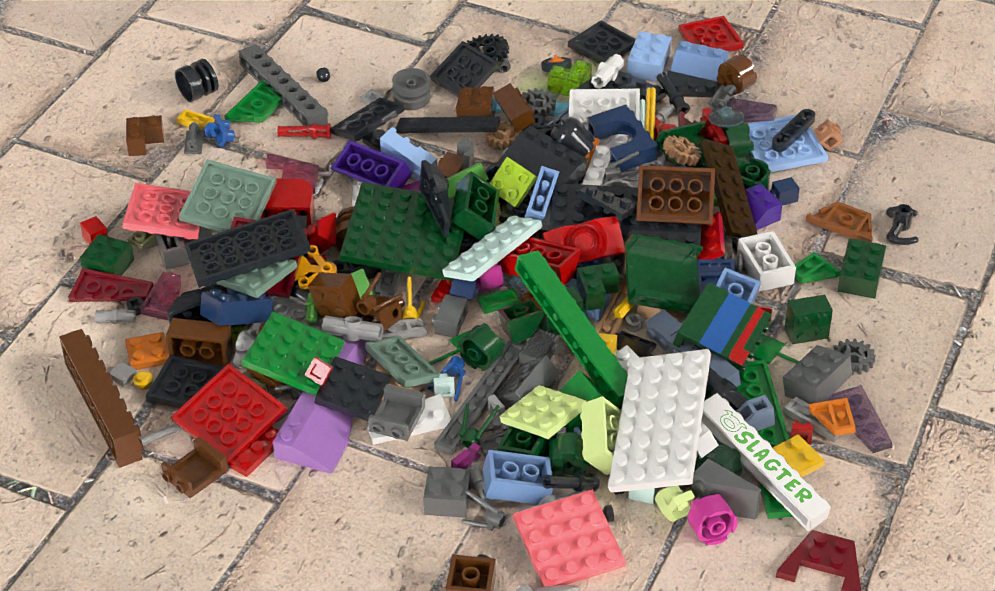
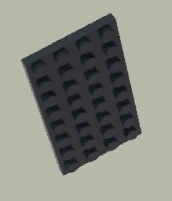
[549,183,701,246]

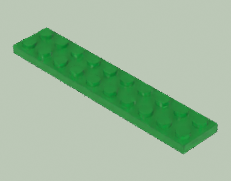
[730,360,794,519]

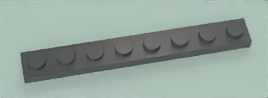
[434,340,524,456]

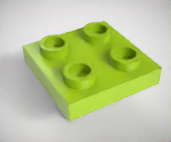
[489,157,538,208]

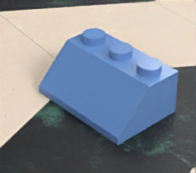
[670,41,729,82]

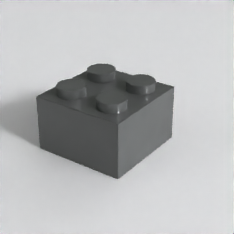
[423,466,471,518]

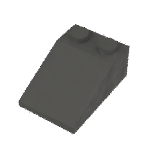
[692,459,761,520]

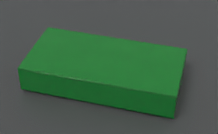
[478,288,520,314]

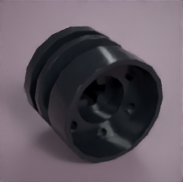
[175,58,219,102]

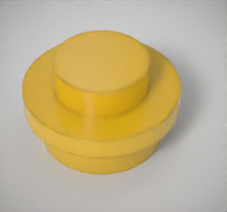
[133,371,153,390]

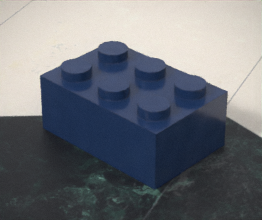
[200,288,273,326]

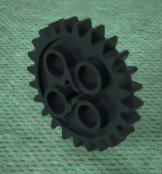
[466,33,510,62]

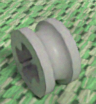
[625,313,643,332]

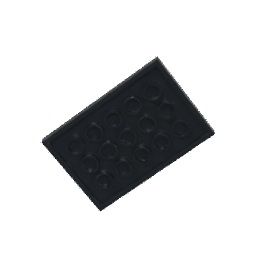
[184,209,311,288]

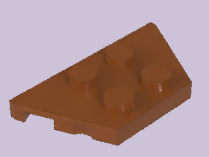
[806,201,873,242]

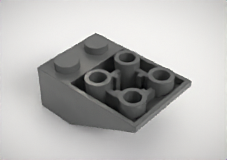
[155,229,213,269]

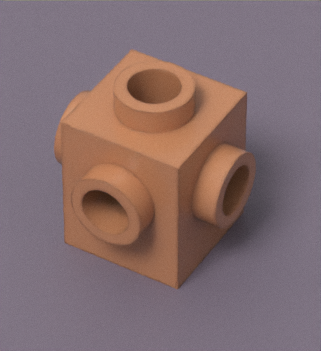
[814,119,843,151]

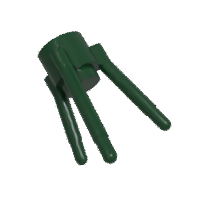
[458,403,500,448]

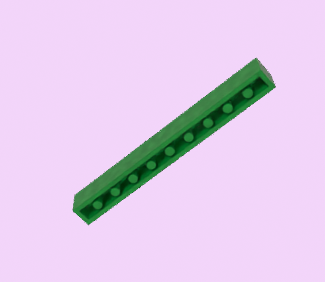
[515,251,628,408]

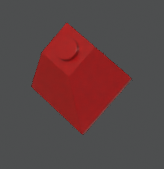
[306,213,336,258]

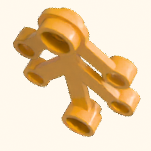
[295,245,337,289]

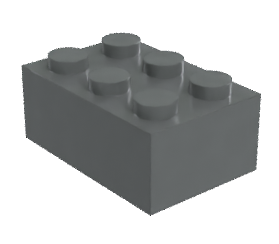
[782,345,852,404]

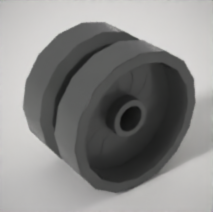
[392,68,431,110]

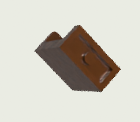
[161,436,228,498]

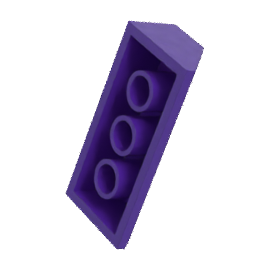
[330,140,412,188]

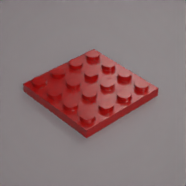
[171,364,287,466]

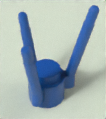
[427,356,466,402]

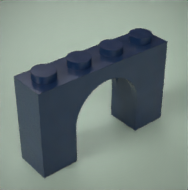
[587,104,659,172]

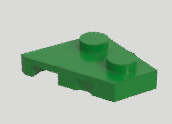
[794,252,841,284]

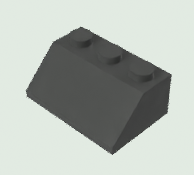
[496,355,560,410]

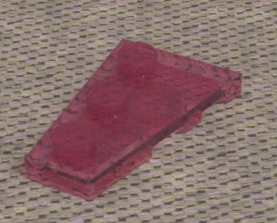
[139,271,181,321]

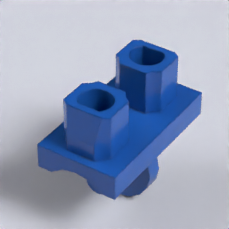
[204,114,235,147]

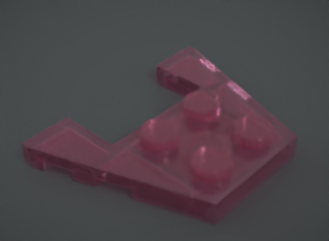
[266,153,319,194]

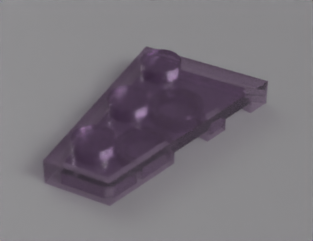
[722,98,778,123]

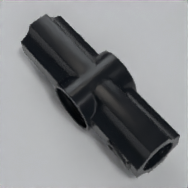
[706,366,749,411]

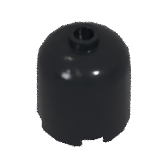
[550,117,595,157]

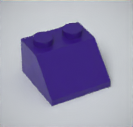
[745,183,782,230]

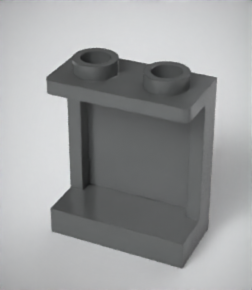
[368,384,425,441]

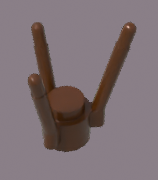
[357,272,403,315]

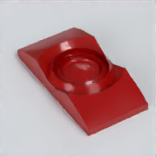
[543,216,625,264]

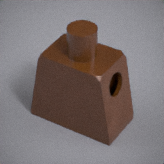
[357,296,405,332]

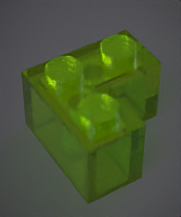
[547,60,592,97]

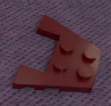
[776,530,861,591]

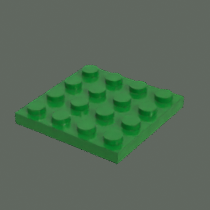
[241,312,346,396]

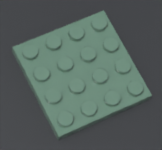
[179,159,277,232]

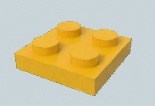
[772,435,825,478]

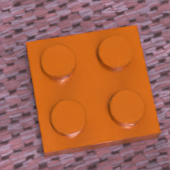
[125,332,169,370]

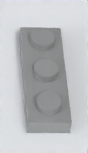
[783,397,841,442]

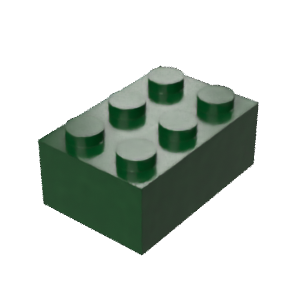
[451,171,500,240]
[837,238,886,299]

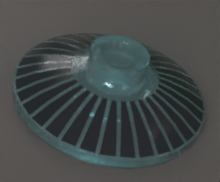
[709,107,744,127]

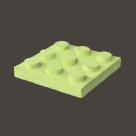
[500,385,586,439]

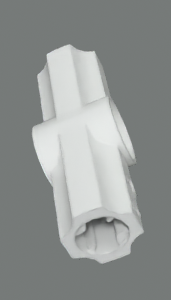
[591,54,624,89]

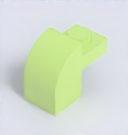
[654,486,695,522]

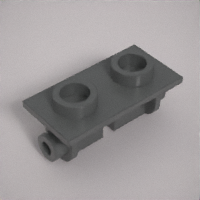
[708,84,736,115]
[184,122,204,154]

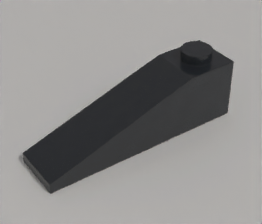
[419,160,450,237]

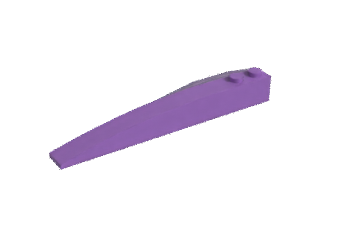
[273,336,370,474]

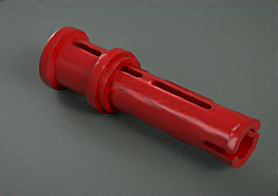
[277,123,331,139]

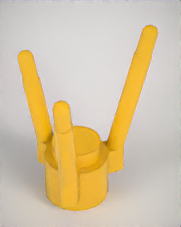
[401,276,425,320]

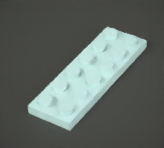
[442,216,542,281]

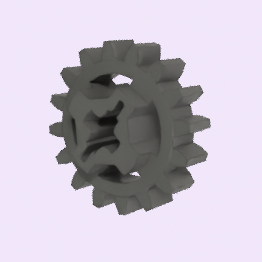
[522,88,556,117]
[834,338,876,375]

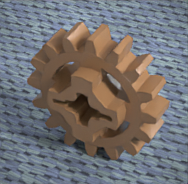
[485,122,522,150]
[663,135,701,166]

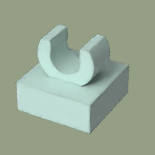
[433,373,455,398]

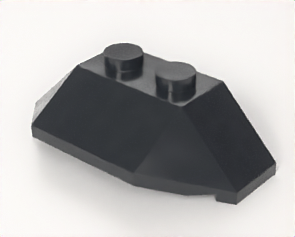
[167,284,227,324]

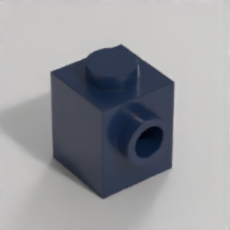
[770,177,800,206]
[449,278,479,301]

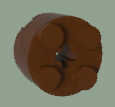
[716,55,757,95]

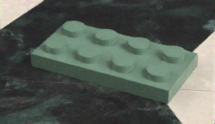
[365,336,440,388]

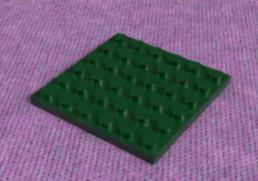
[339,182,465,281]

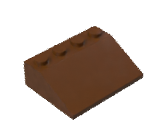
[636,165,715,225]

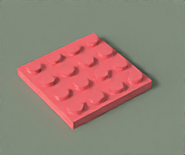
[122,183,201,239]
[513,489,626,586]

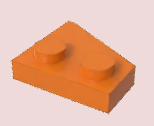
[808,398,856,436]

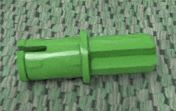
[305,292,318,324]

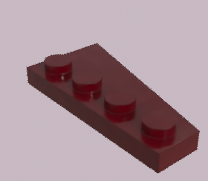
[68,268,154,302]

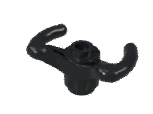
[886,204,919,245]

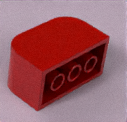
[259,178,315,226]

